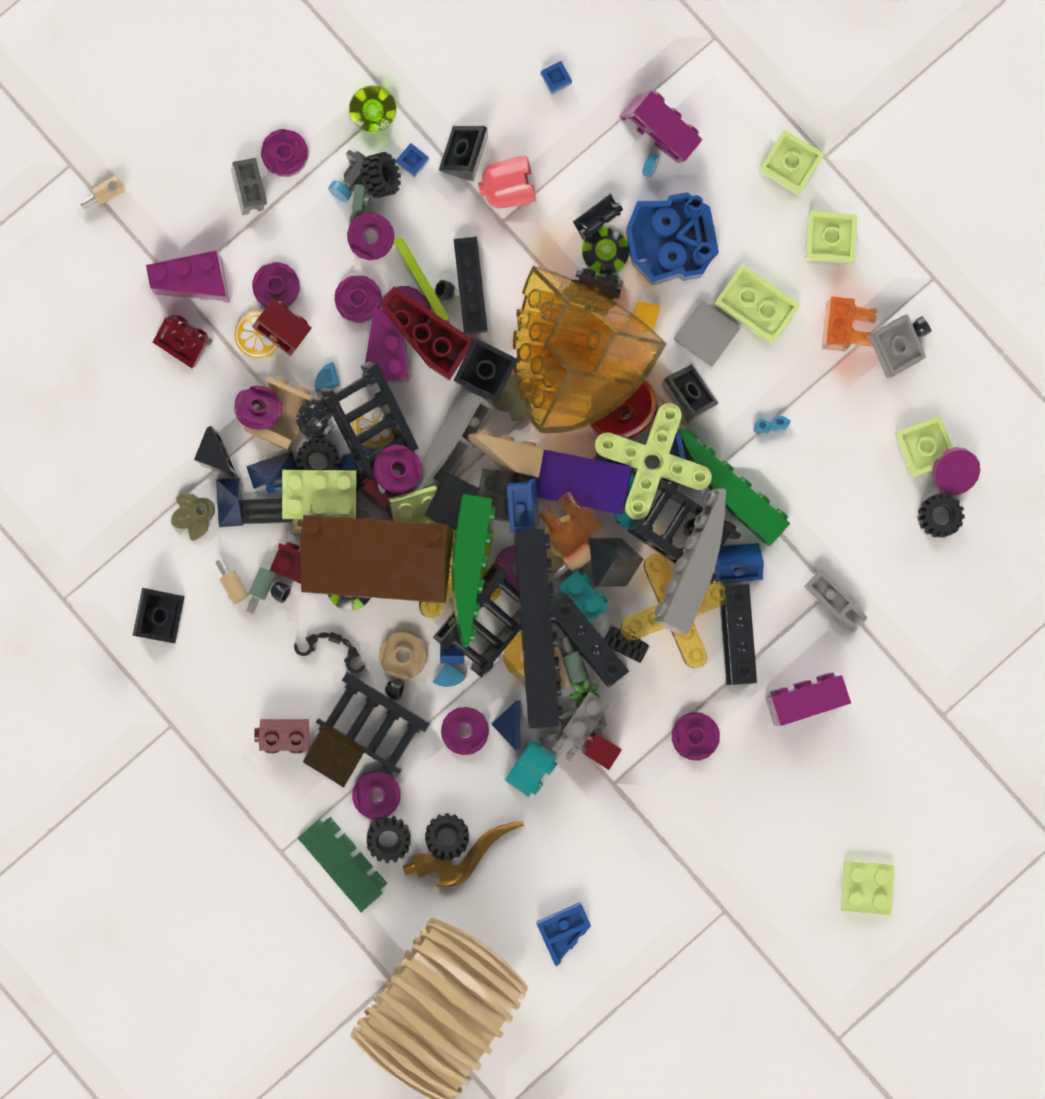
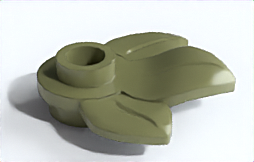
[492,375,538,421]
[171,493,215,541]

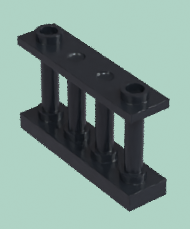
[320,361,419,478]
[626,480,742,584]
[432,562,521,678]
[718,584,757,685]
[548,594,629,687]
[315,672,431,776]

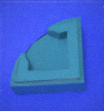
[315,362,339,392]
[433,663,466,687]

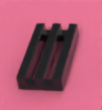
[242,498,292,525]

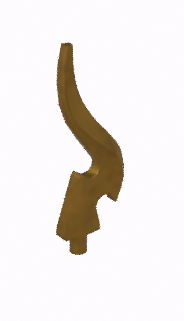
[402,821,524,887]

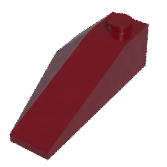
[380,286,473,381]

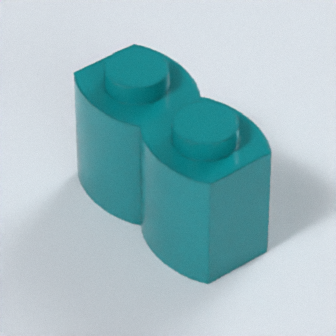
[505,740,558,797]

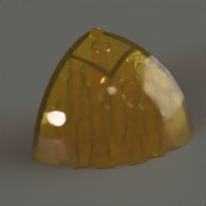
[513,265,667,433]

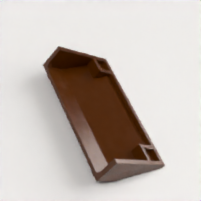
[300,515,454,604]

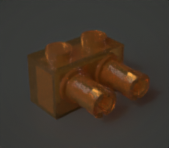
[821,296,877,352]
[538,491,604,558]

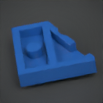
[536,902,591,967]

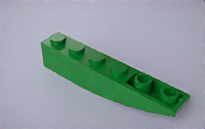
[676,427,791,547]
[452,494,495,648]

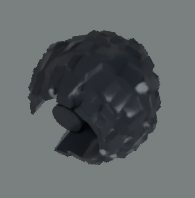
[296,399,334,438]

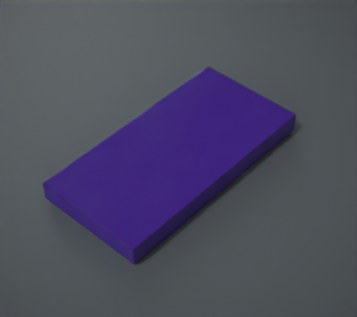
[536,449,633,515]

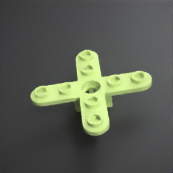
[595,403,712,520]

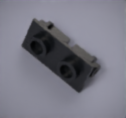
[572,193,623,240]
[573,268,623,300]

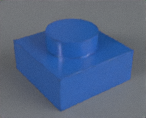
[540,61,572,95]
[396,143,429,178]
[440,644,465,663]

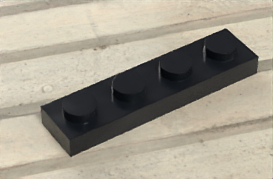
[453,236,488,335]

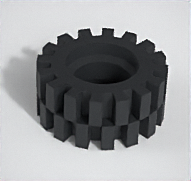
[360,152,401,198]
[296,438,340,470]
[917,493,965,538]
[604,626,650,663]
[425,813,469,861]
[366,815,411,864]

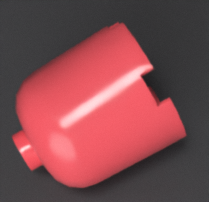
[478,156,536,208]

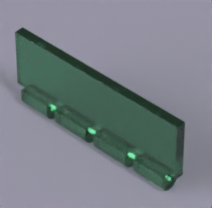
[297,816,387,913]

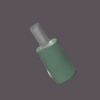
[246,567,276,614]
[560,637,589,684]

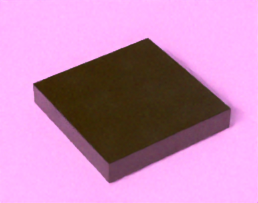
[303,724,366,788]

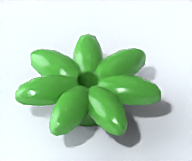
[569,679,600,707]

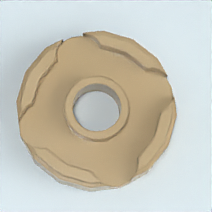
[379,631,427,680]

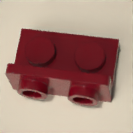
[152,315,213,369]
[269,541,301,584]

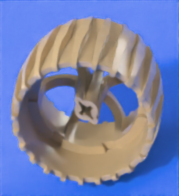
[350,918,528,1099]

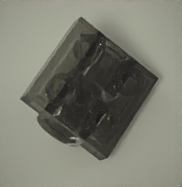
[477,468,530,523]

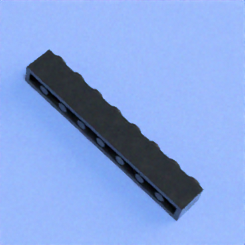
[514,529,563,729]

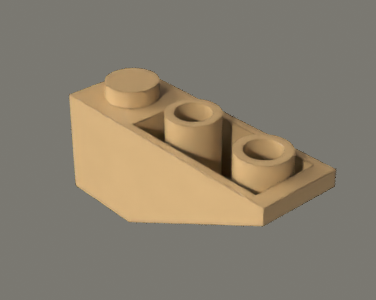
[468,430,544,478]

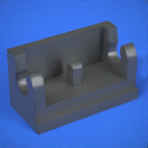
[231,158,267,215]

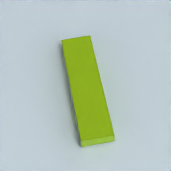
[393,237,450,323]

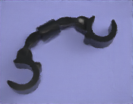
[294,632,365,673]

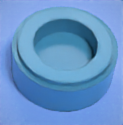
[642,153,660,178]
[328,180,352,202]

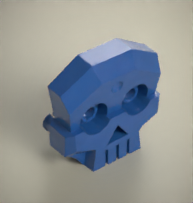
[625,192,719,286]

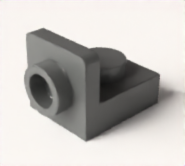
[343,149,366,192]

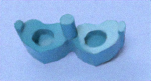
[753,416,791,435]

